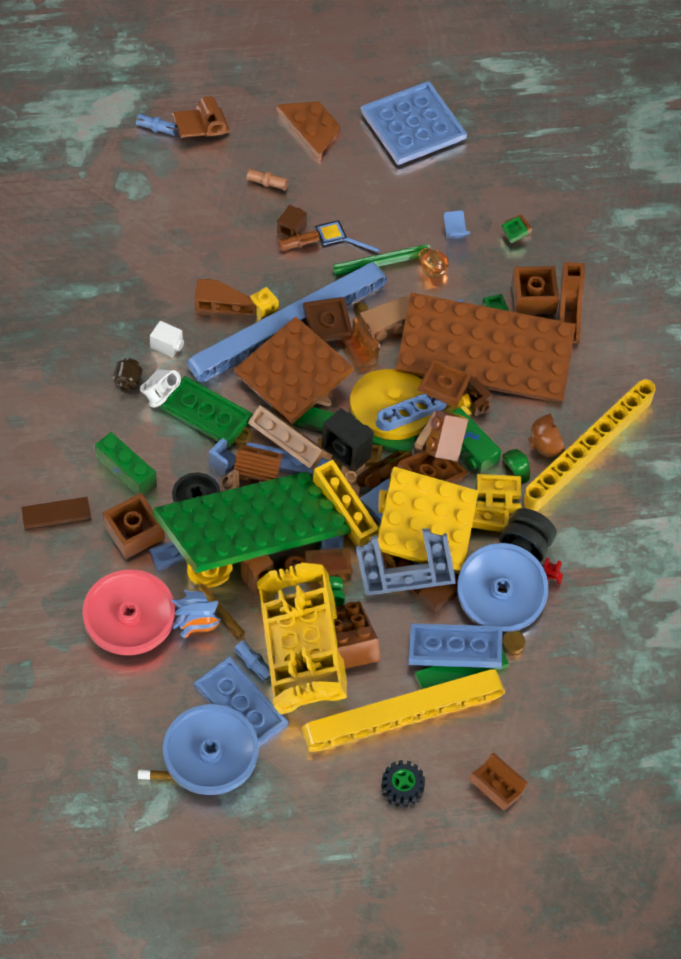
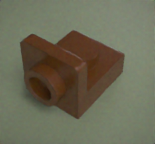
[467,378,493,416]

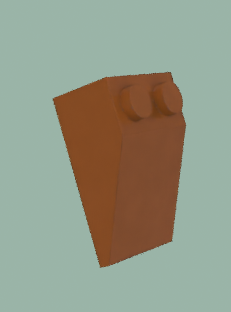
[389,450,469,484]

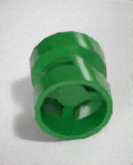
[321,576,345,607]

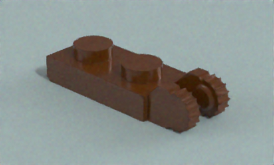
[356,451,413,488]

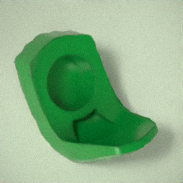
[502,449,530,483]

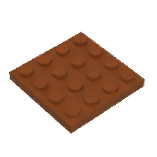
[233,316,354,425]

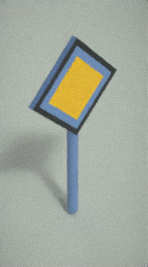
[315,220,380,253]

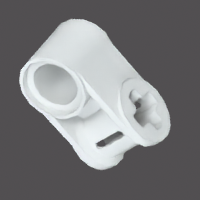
[140,369,181,408]

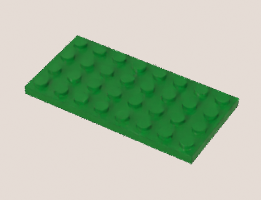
[152,471,351,573]

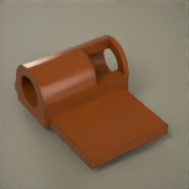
[172,96,230,138]

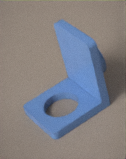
[443,210,470,240]

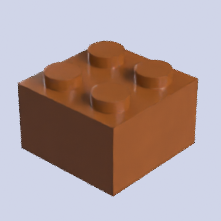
[511,266,559,315]
[102,493,165,559]

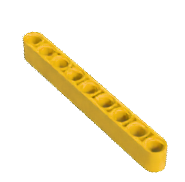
[523,380,656,511]
[301,669,505,752]

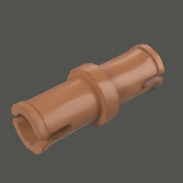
[247,168,289,191]

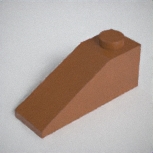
[194,279,257,317]

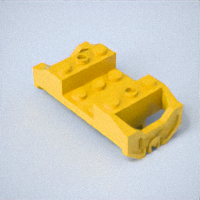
[257,563,347,715]

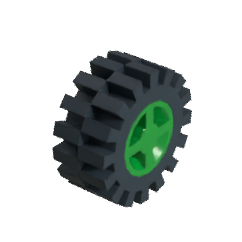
[381,760,425,808]

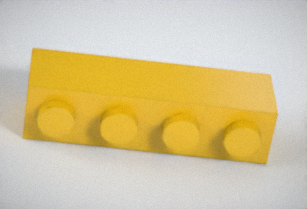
[312,460,379,547]

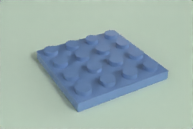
[361,81,467,165]

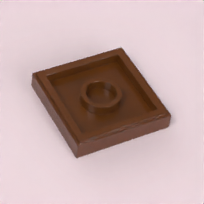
[302,297,353,342]

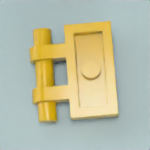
[476,474,521,514]

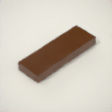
[21,496,91,530]

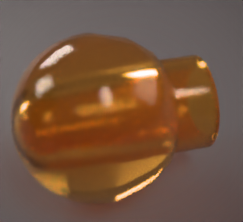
[419,248,449,278]

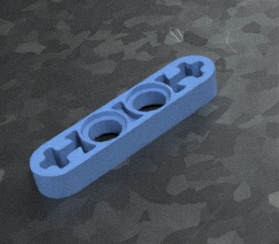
[375,394,447,431]

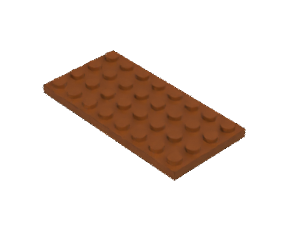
[396,292,576,404]

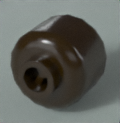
[112,358,143,391]

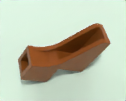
[558,262,585,344]

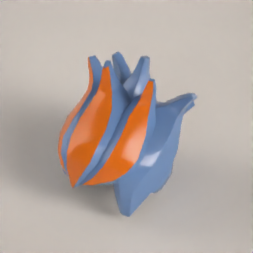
[171,589,221,638]

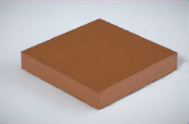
[417,359,472,408]

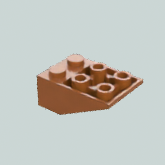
[334,601,380,669]

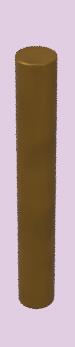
[197,584,245,638]

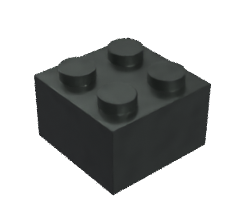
[322,408,374,472]

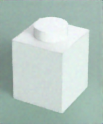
[150,321,184,358]

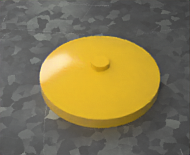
[349,369,435,440]

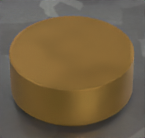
[233,427,253,447]
[502,631,525,654]

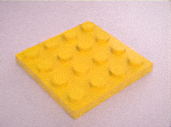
[378,467,479,574]

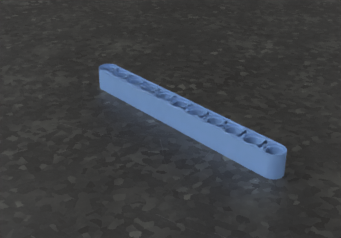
[186,262,388,382]

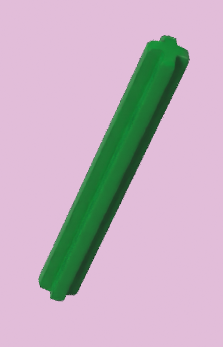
[333,244,431,276]

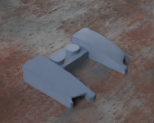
[356,528,456,596]

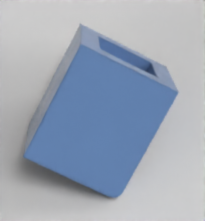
[209,438,236,476]

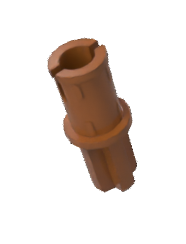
[278,230,320,252]

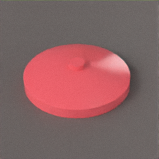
[83,570,175,655]

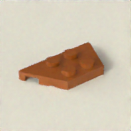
[277,101,341,159]

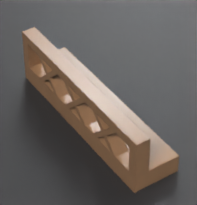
[248,405,333,470]

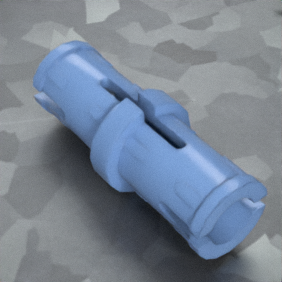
[136,113,177,136]
[234,640,271,683]

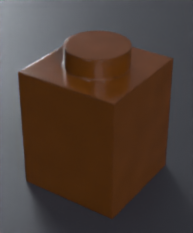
[277,205,307,238]

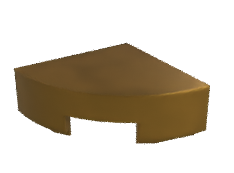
[354,301,369,319]

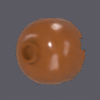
[528,413,565,458]

